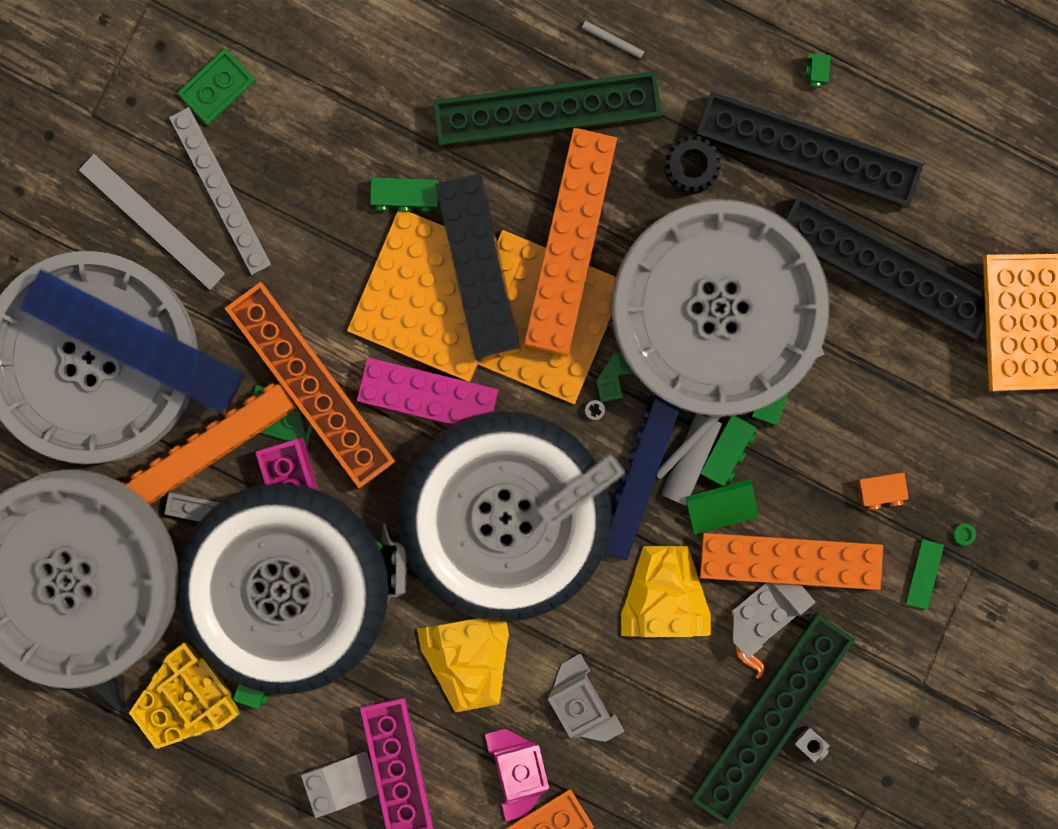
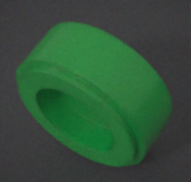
[953,523,976,546]

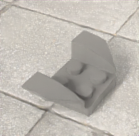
[381,524,408,603]
[731,582,816,659]
[548,653,625,742]

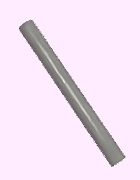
[655,415,722,479]

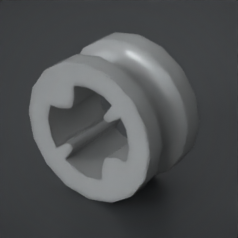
[585,400,605,420]

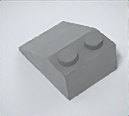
[301,751,379,818]

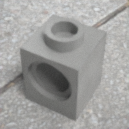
[793,726,830,762]

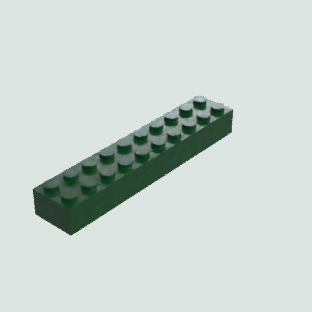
[433,71,662,148]
[690,613,856,826]

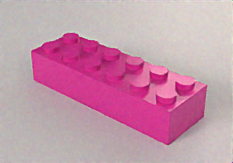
[357,358,499,425]
[360,696,434,829]

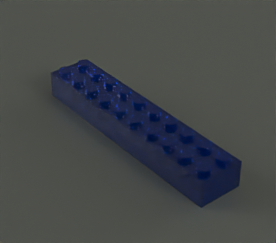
[20,269,246,414]

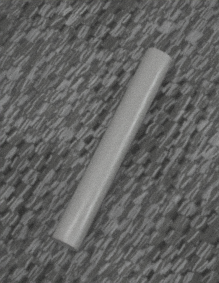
[582,21,645,59]

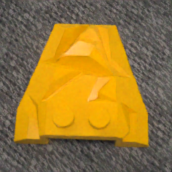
[621,546,711,637]
[417,618,509,712]
[129,642,239,749]

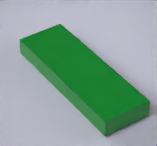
[905,539,944,610]

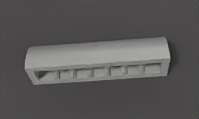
[660,413,722,506]

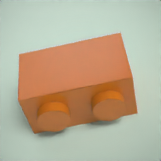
[857,473,909,510]

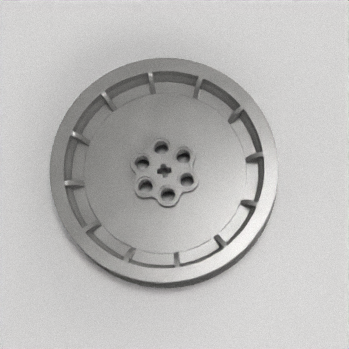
[611,200,829,415]
[0,251,199,464]
[0,470,178,688]

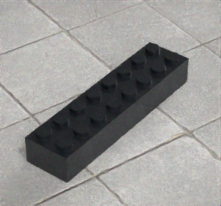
[436,174,522,361]

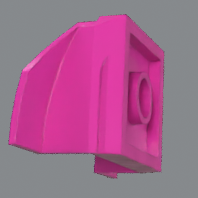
[484,729,549,821]

